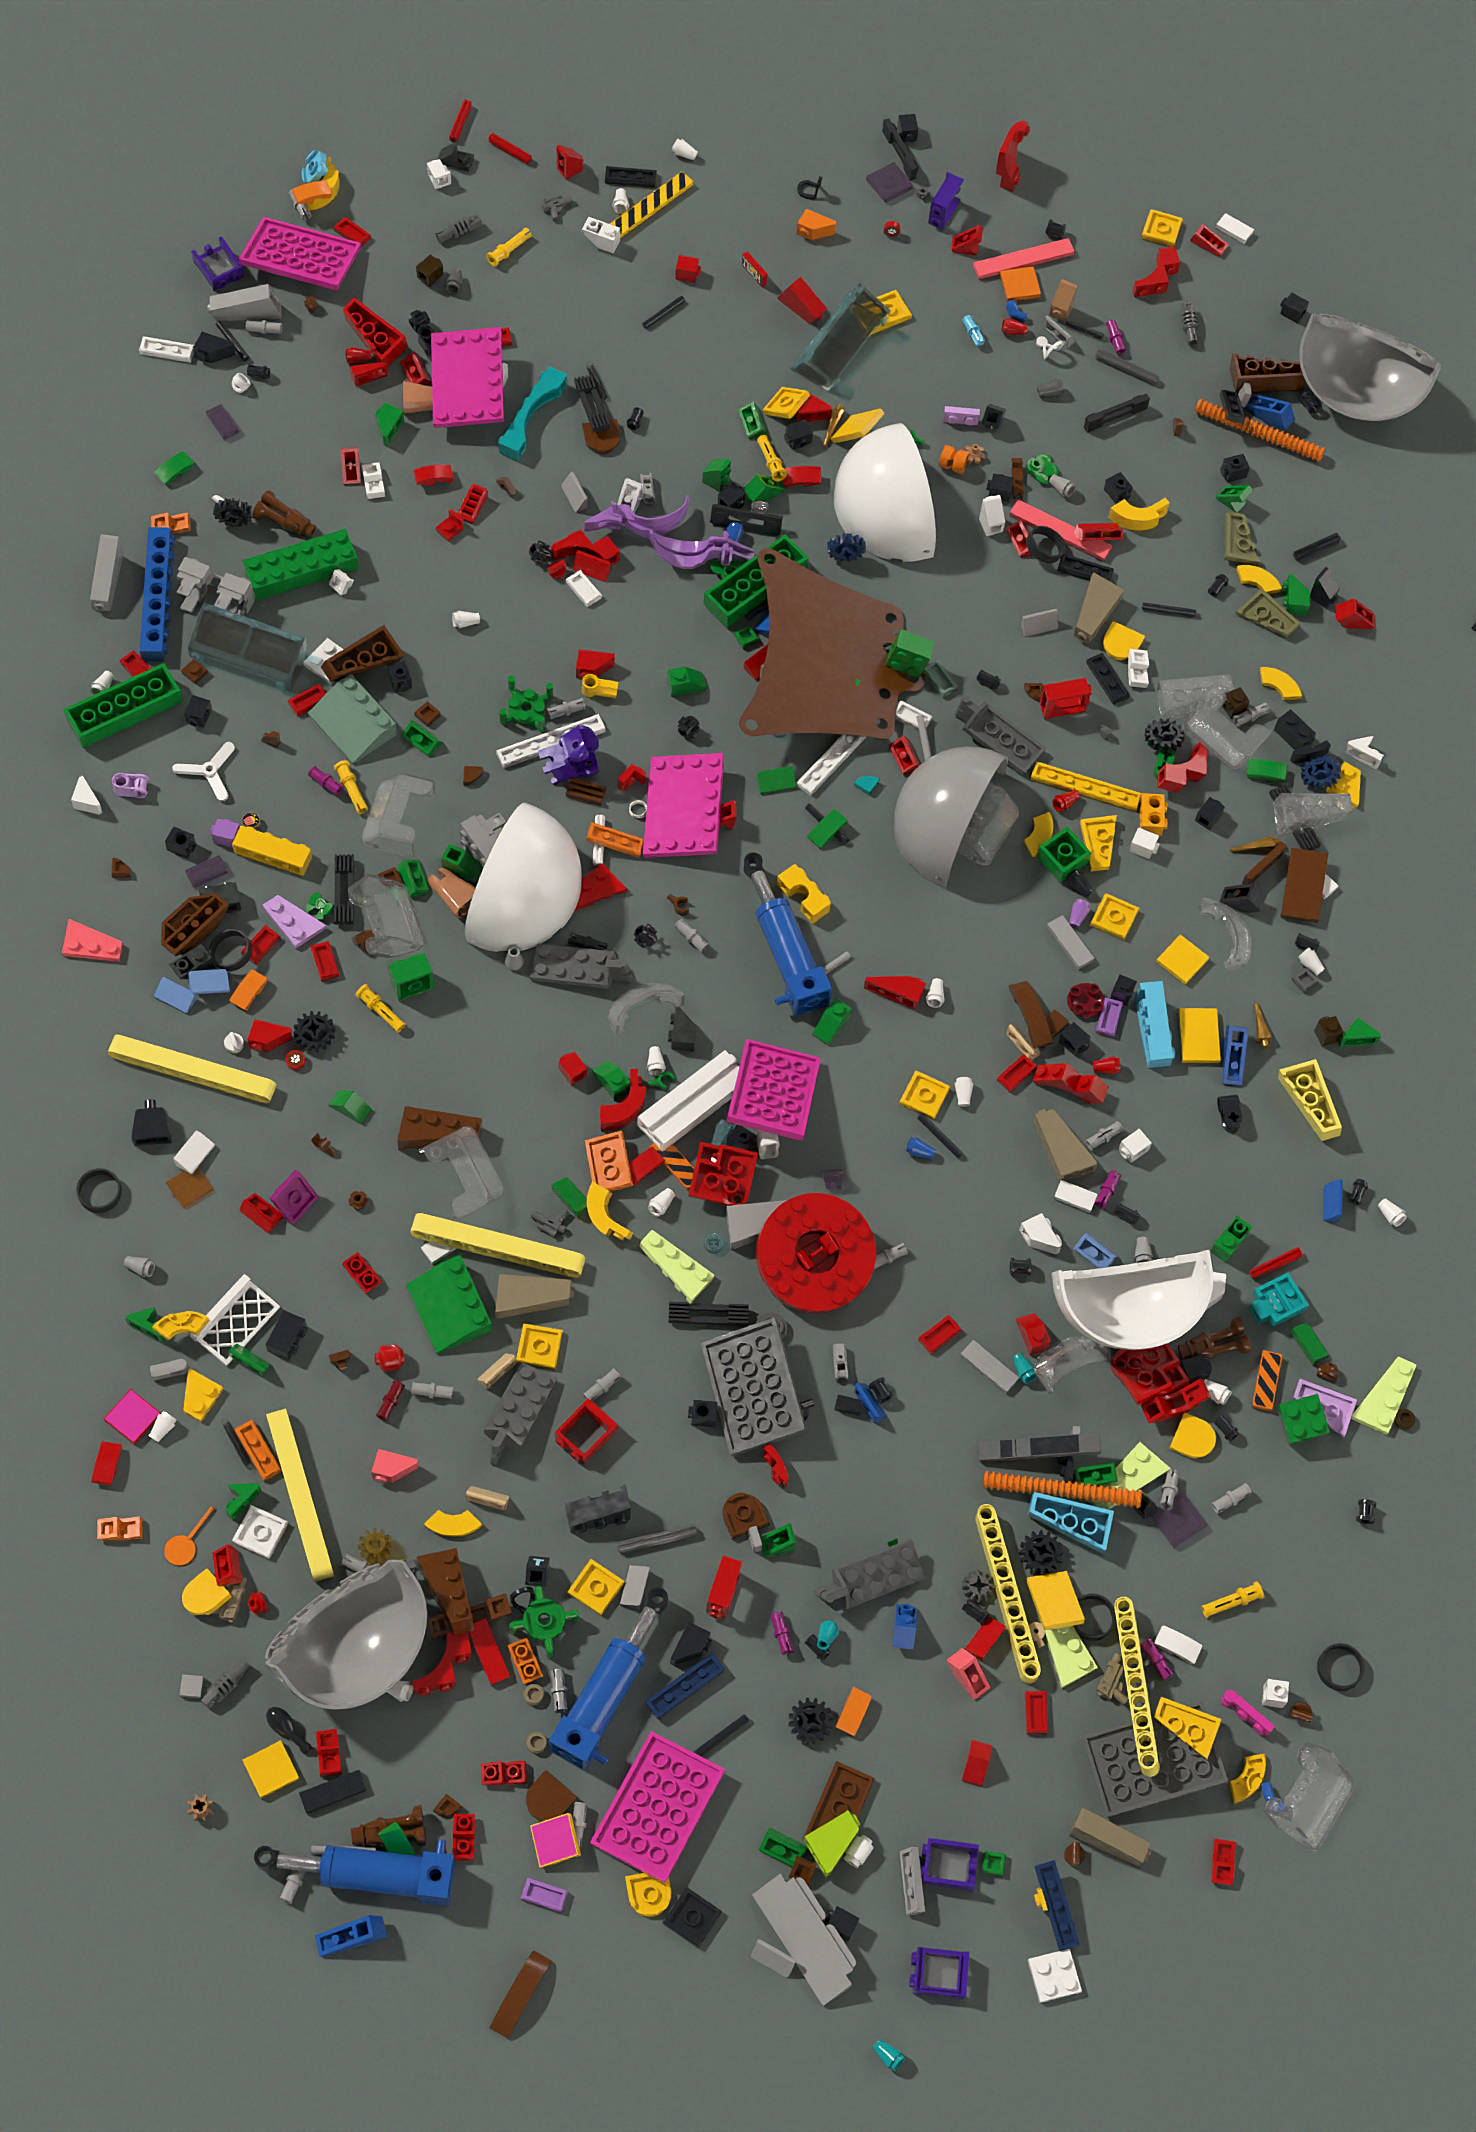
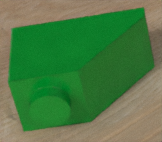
[375,403,404,447]
[744,474,786,503]
[667,667,707,697]
[812,998,851,1045]
[592,1061,630,1101]

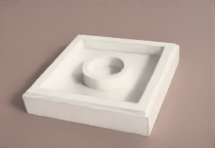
[232,1505,288,1559]

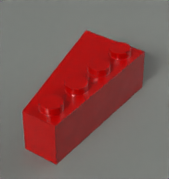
[343,297,408,368]

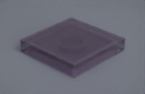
[866,162,913,203]
[1151,1492,1207,1548]

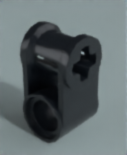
[418,325,435,360]
[1217,1094,1242,1133]

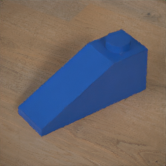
[1242,393,1295,430]
[1222,1025,1249,1085]
[315,1915,387,1957]

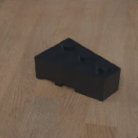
[565,1485,631,1534]

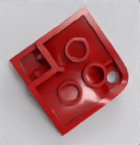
[995,120,1031,191]
[688,1142,758,1208]
[1110,1343,1190,1405]

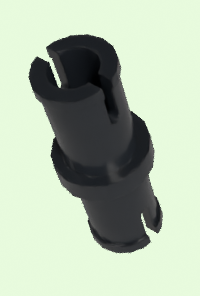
[568,932,608,951]

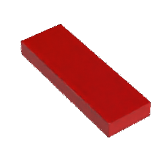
[469,1619,510,1686]

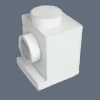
[427,159,451,189]

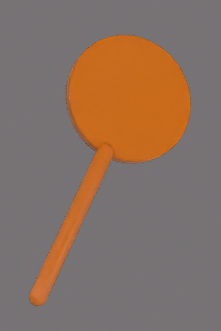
[164,1506,214,1566]

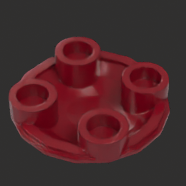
[1067,983,1104,1018]

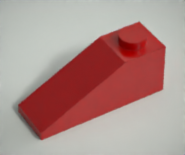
[864,976,926,1010]

